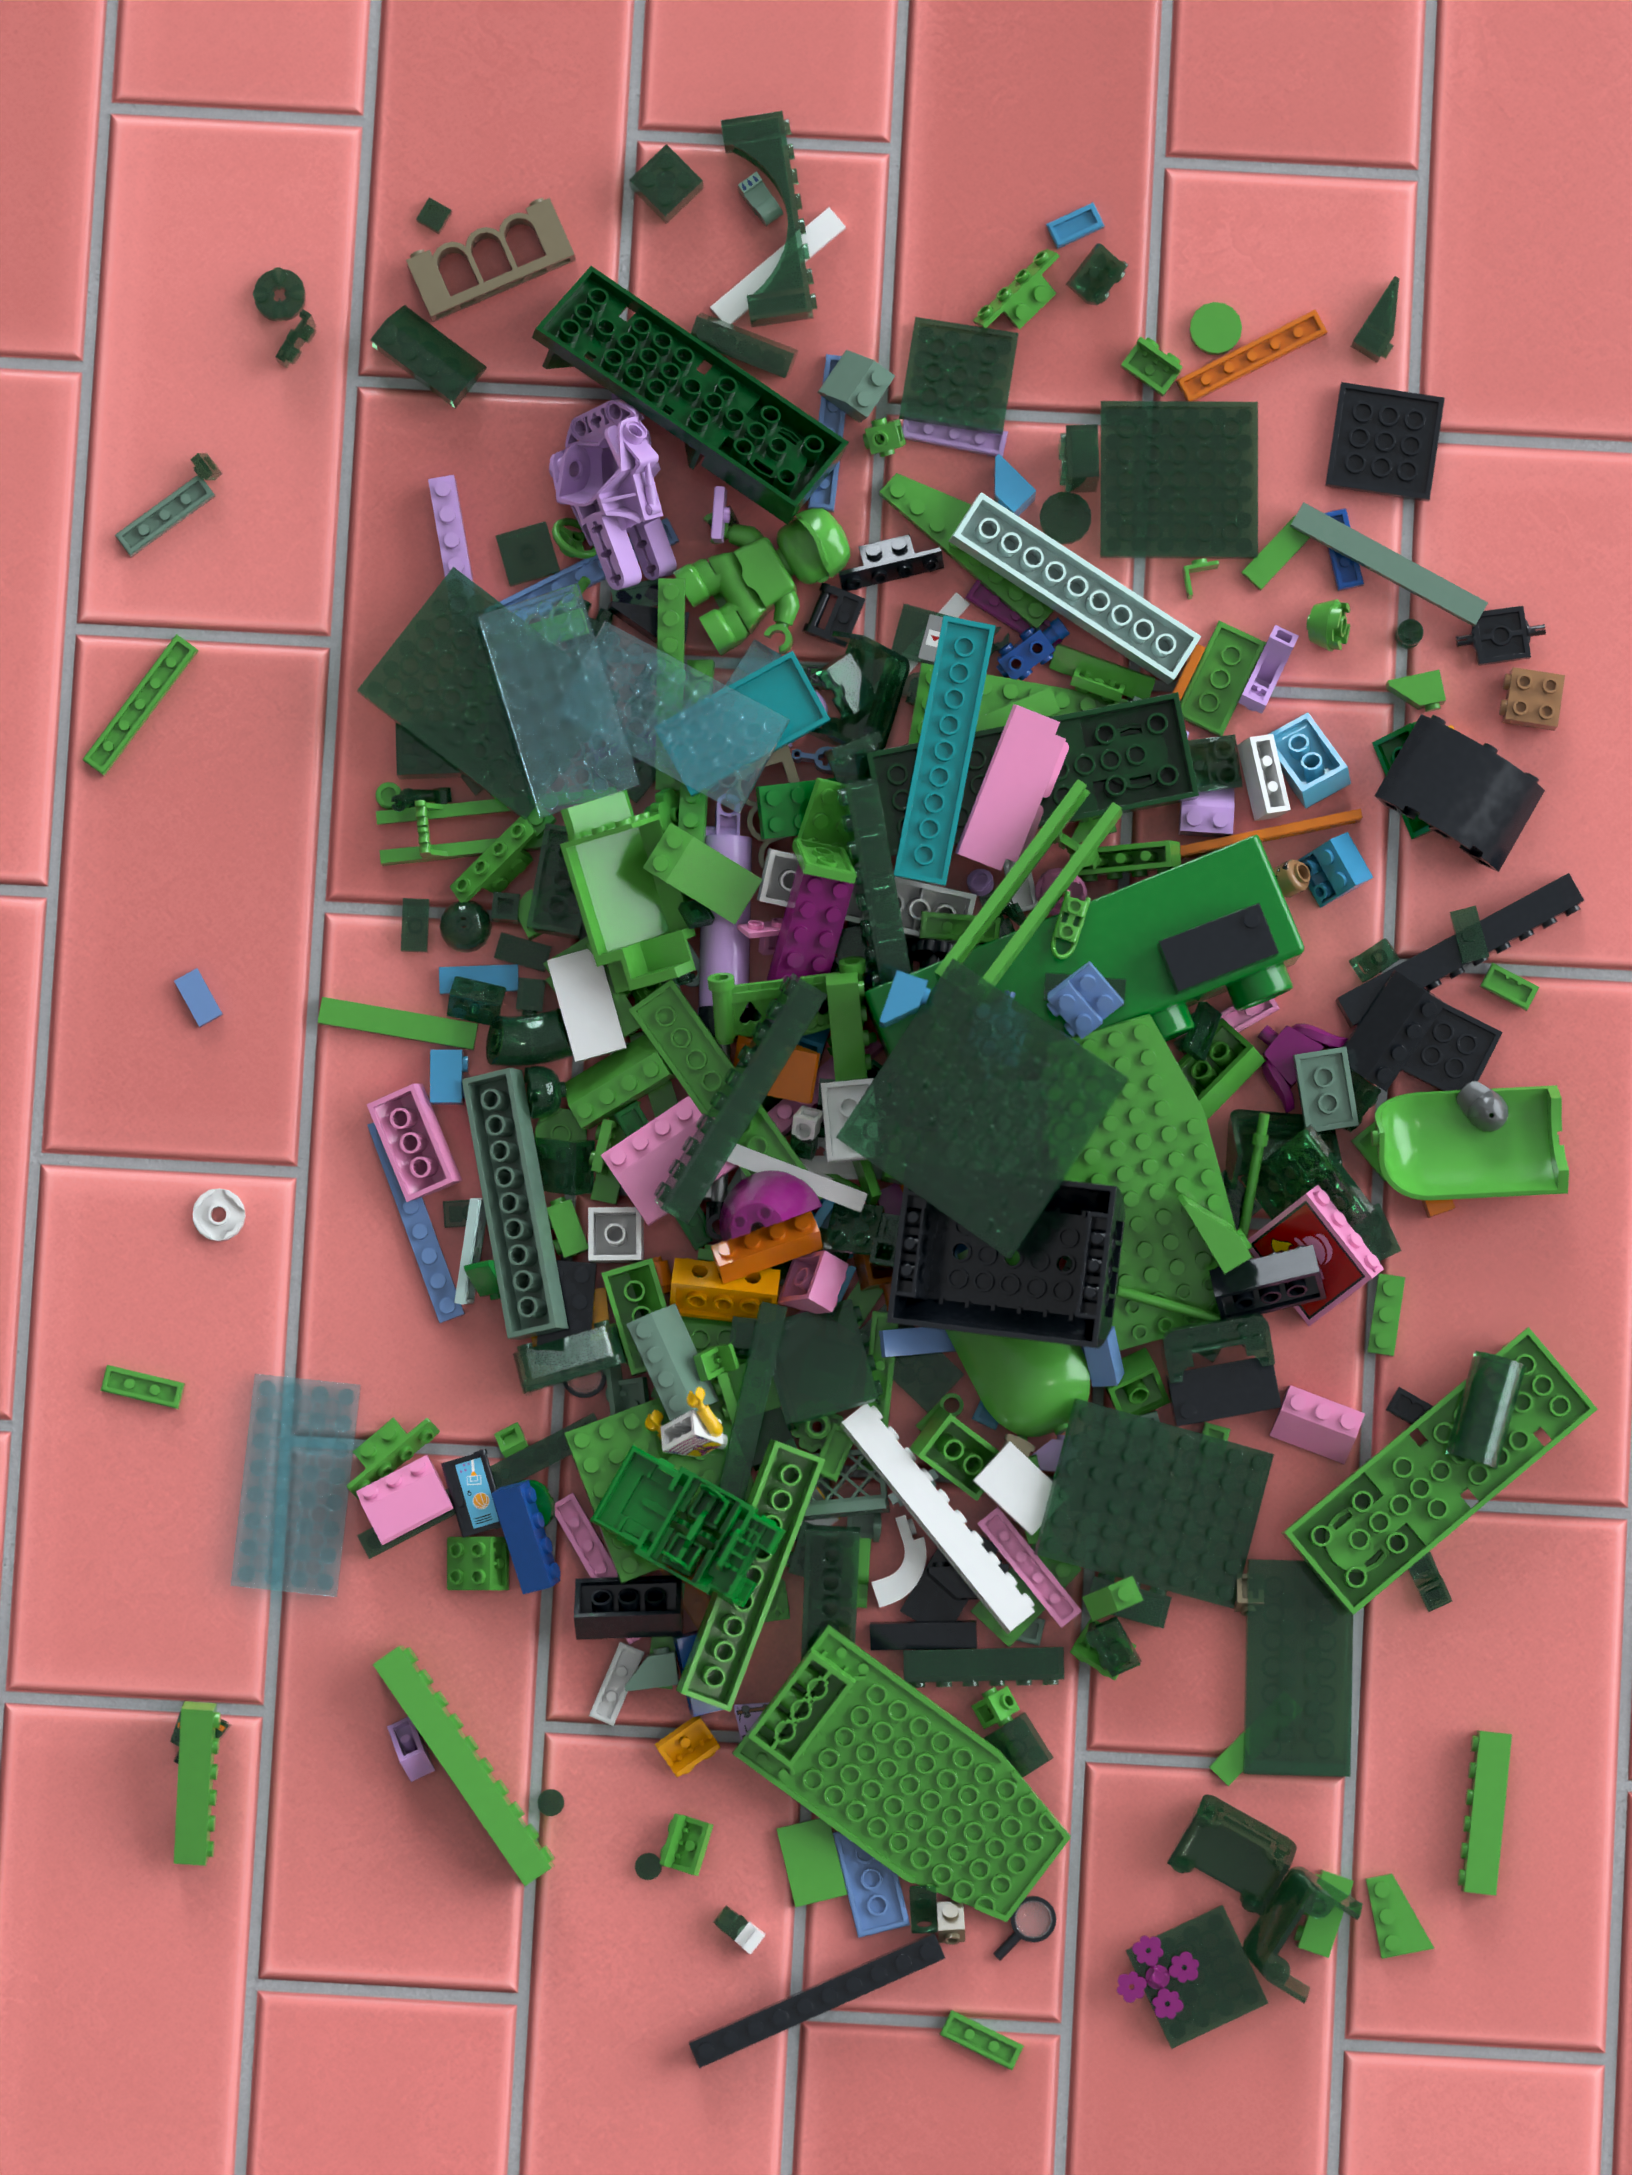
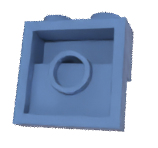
[1047,961,1124,1039]

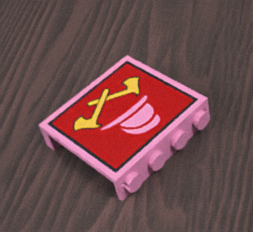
[1248,1185,1384,1326]

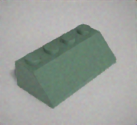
[626,1304,719,1422]

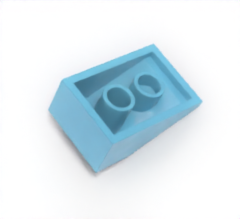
[1267,712,1351,809]

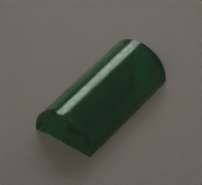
[1445,1351,1526,1469]

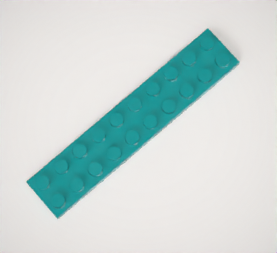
[893,615,996,886]

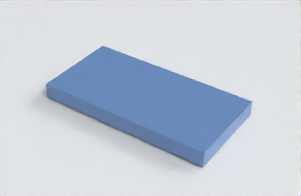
[833,1832,910,1938]

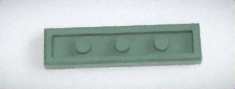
[115,474,215,557]

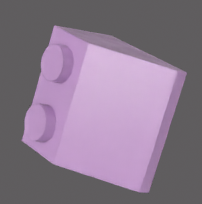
[1178,783,1235,838]

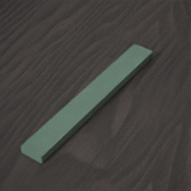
[1290,502,1488,627]

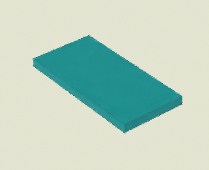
[654,651,831,797]

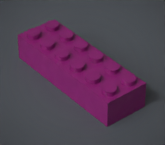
[766,863,856,1018]

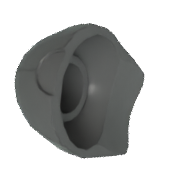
[1456,1081,1509,1132]

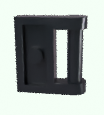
[802,583,866,648]

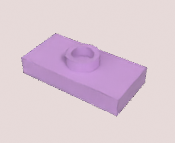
[711,486,730,543]

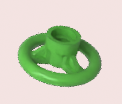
[552,518,597,559]

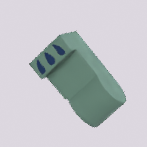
[738,171,783,226]

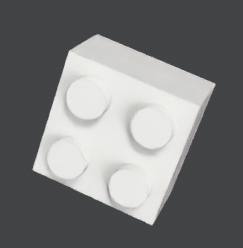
[588,1207,644,1263]

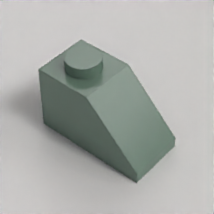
[625,1647,679,1692]

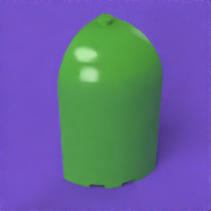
[1371,1085,1569,1200]
[945,1249,1090,1437]

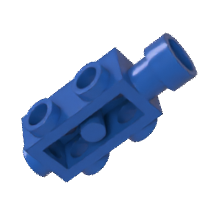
[996,617,1070,681]

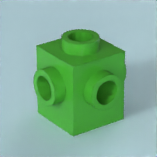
[863,417,906,457]
[971,1686,1020,1729]

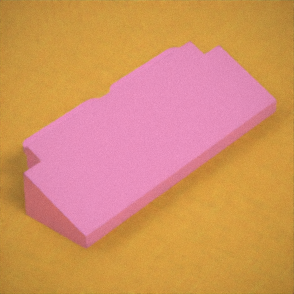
[955,704,1069,871]

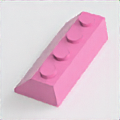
[367,1084,462,1202]

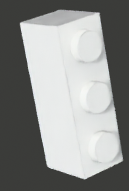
[1237,734,1291,821]

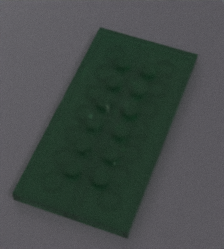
[1243,1559,1353,1777]

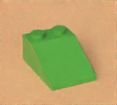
[1177,1194,1252,1274]

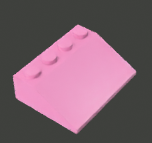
[601,1096,737,1226]

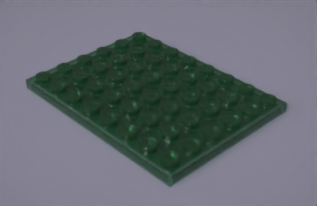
[357,567,621,820]
[1034,1399,1274,1609]

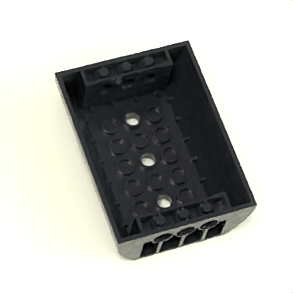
[887,1162,1125,1348]

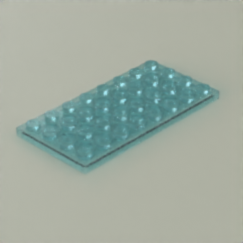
[478,583,641,818]
[555,621,790,814]
[231,1374,361,1597]

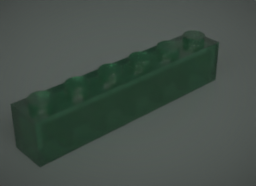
[903,1647,1064,1688]

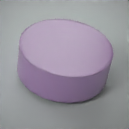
[967,869,994,896]

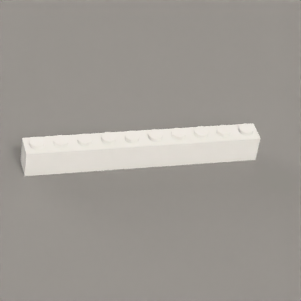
[840,1402,1035,1634]

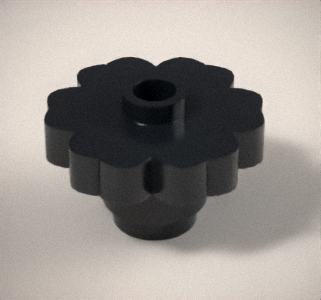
[908,939,955,970]

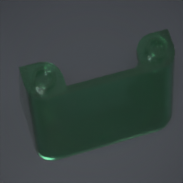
[1161,1313,1275,1384]
[1167,1794,1297,1916]

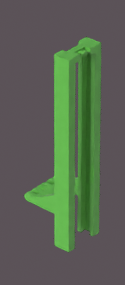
[935,779,1123,1007]
[376,787,618,866]

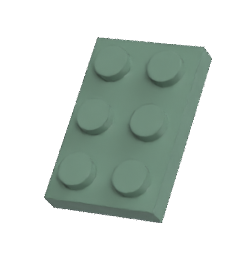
[1293,1047,1359,1134]

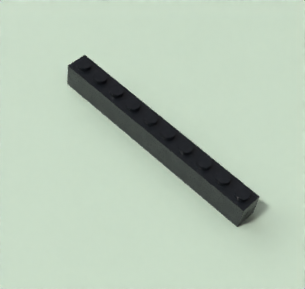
[1335,873,1584,1028]
[689,1932,945,2068]

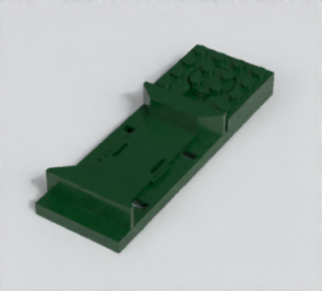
[532,266,849,525]
[866,692,1199,858]

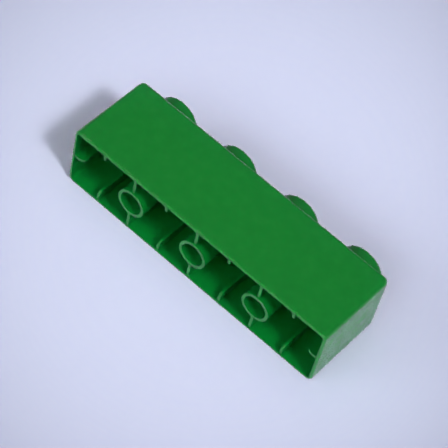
[865,835,1304,1124]

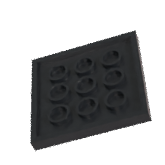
[1325,382,1445,502]

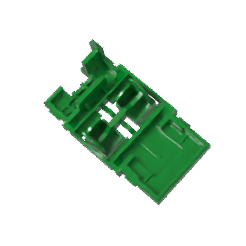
[590,1445,786,1608]

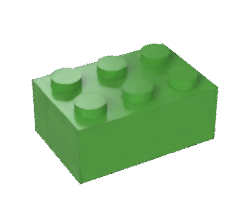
[909,1407,999,1501]

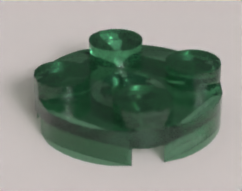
[253,267,306,321]

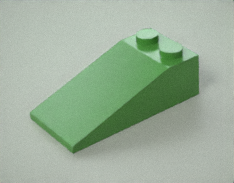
[643,823,763,924]

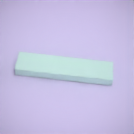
[454,1198,487,1305]

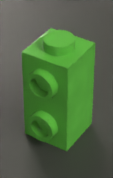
[547,1197,588,1259]

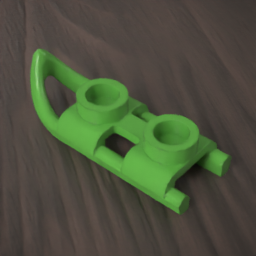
[1051,891,1091,960]

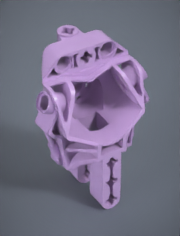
[549,398,677,590]

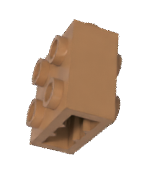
[1499,667,1565,731]

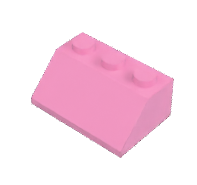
[1269,1385,1365,1464]
[356,1455,454,1545]

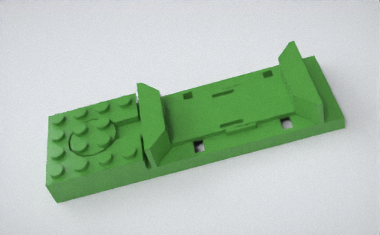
[1282,1327,1598,1615]

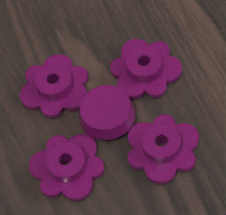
[1117,1935,1199,2019]

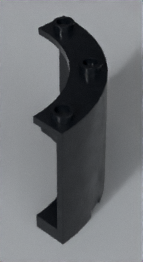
[1375,714,1545,872]

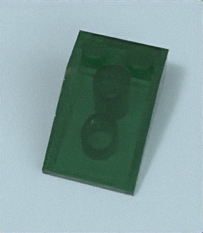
[983,1712,1054,1778]

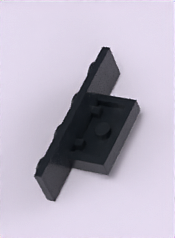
[839,534,944,591]

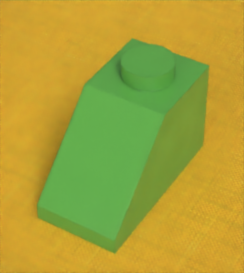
[1385,670,1446,712]
[1082,1576,1143,1622]

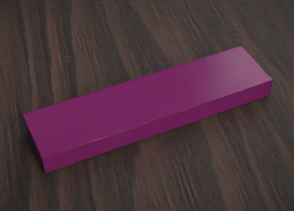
[965,580,1063,654]

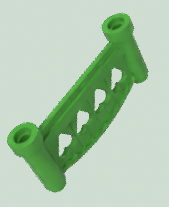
[707,956,866,1045]

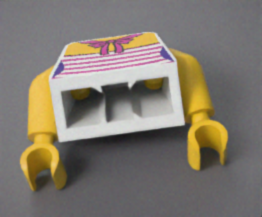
[645,1387,728,1457]

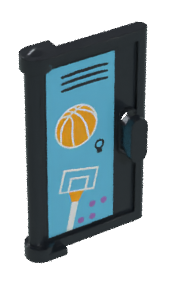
[441,1449,502,1538]

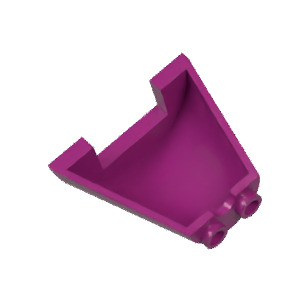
[720,1170,822,1241]

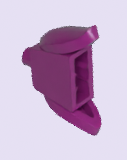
[1258,1023,1348,1113]

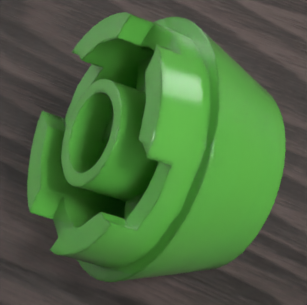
[1306,599,1351,652]

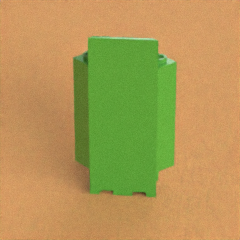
[560,790,696,993]

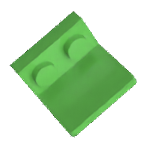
[447,1537,509,1590]

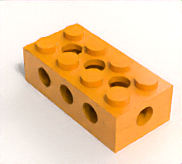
[670,1258,781,1327]

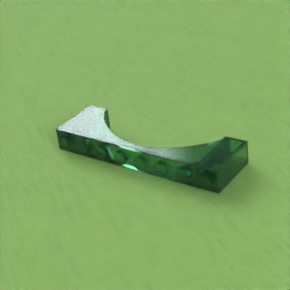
[721,111,817,327]

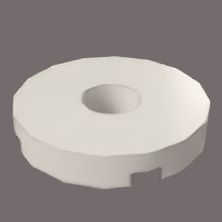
[193,1188,246,1241]

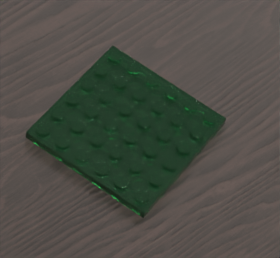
[1100,401,1258,559]

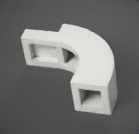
[871,1515,926,1607]

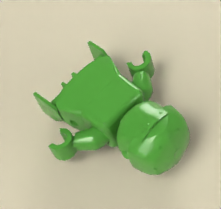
[673,508,851,656]

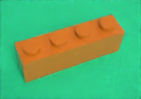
[711,1211,823,1284]

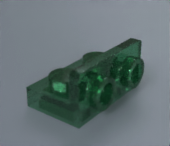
[1086,1616,1141,1677]

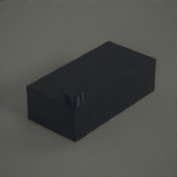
[1157,903,1279,994]
[1165,1355,1282,1427]

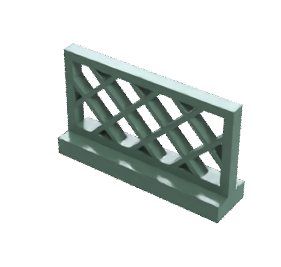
[802,1449,890,1521]

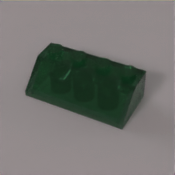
[370,305,487,408]

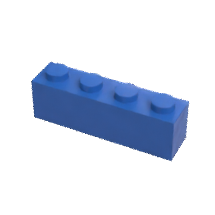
[491,1480,561,1594]

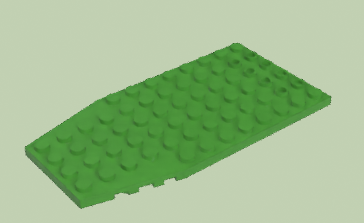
[1046,1014,1236,1351]
[732,1625,1071,1922]

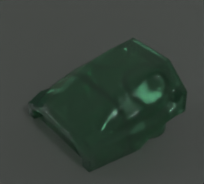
[1188,734,1243,793]

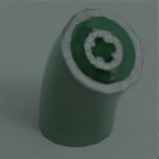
[486,1008,573,1067]

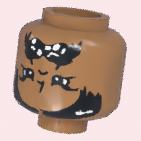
[1273,859,1311,898]

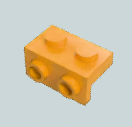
[654,1716,720,1777]

